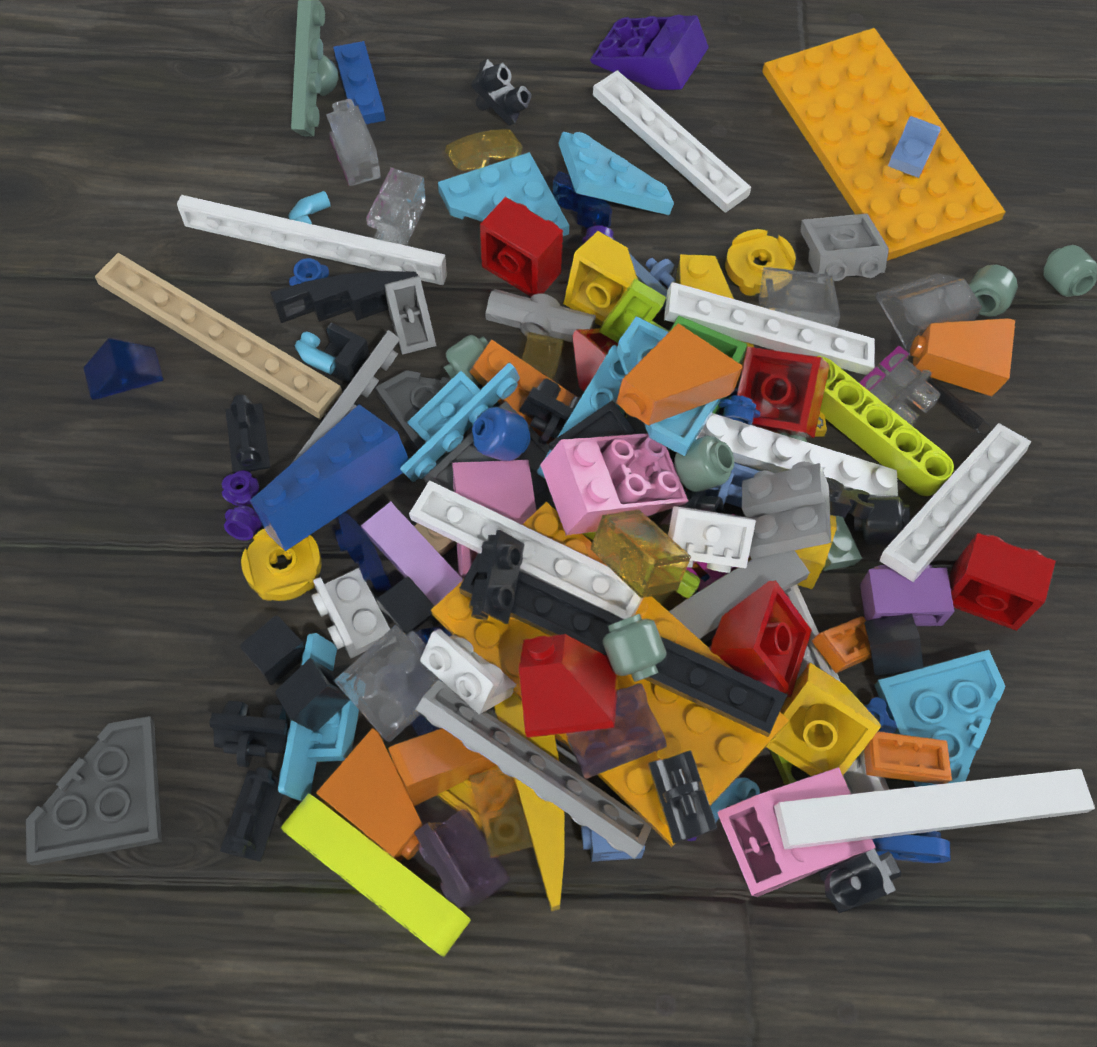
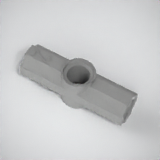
[485,289,596,343]

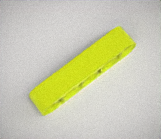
[817,356,954,496]
[280,793,471,957]

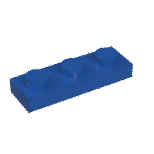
[333,41,386,127]

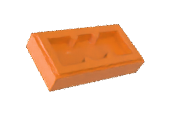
[811,616,872,673]
[864,731,952,784]

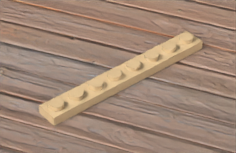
[95,253,342,420]

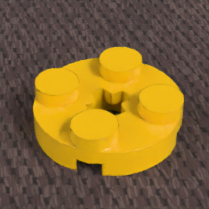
[725,229,796,296]
[241,528,322,601]

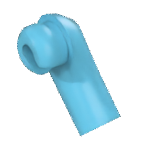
[289,191,331,224]
[295,331,336,374]
[710,777,760,823]

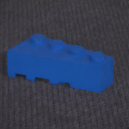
[250,405,409,551]

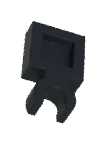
[826,477,875,519]

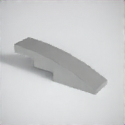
[669,551,810,643]

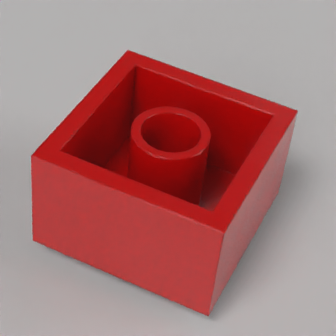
[480,196,563,297]
[737,347,830,438]
[949,533,1056,631]

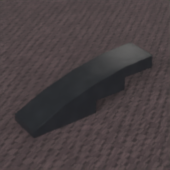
[270,271,418,323]

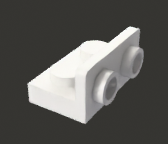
[658,506,756,573]
[311,568,393,659]
[420,629,517,715]

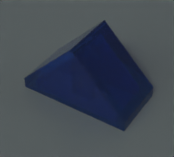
[83,338,164,400]

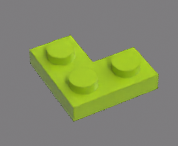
[599,279,670,343]

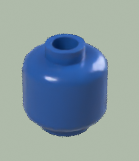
[472,407,530,461]

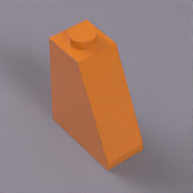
[910,318,1015,396]
[616,323,743,425]
[316,728,425,863]
[388,728,496,806]

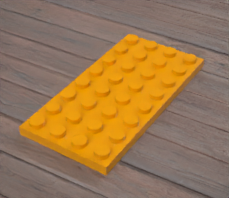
[762,28,1006,261]
[431,502,789,847]

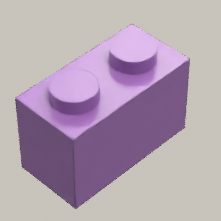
[860,565,954,626]

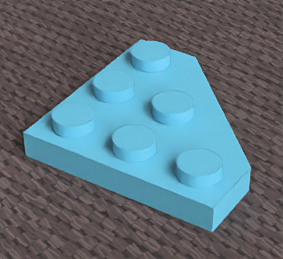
[558,132,674,215]
[438,152,569,236]
[616,316,721,456]
[875,650,1005,787]

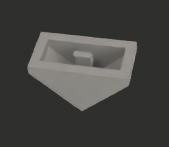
[384,276,436,354]

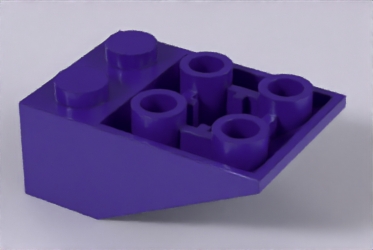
[590,15,709,90]

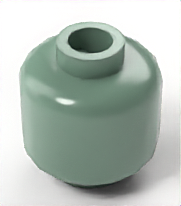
[1043,245,1097,297]
[966,264,1018,317]
[444,334,489,386]
[674,436,734,492]
[603,614,666,682]

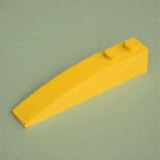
[493,693,564,911]

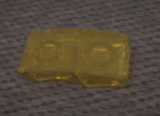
[445,129,523,171]
[522,332,564,381]
[469,768,533,858]

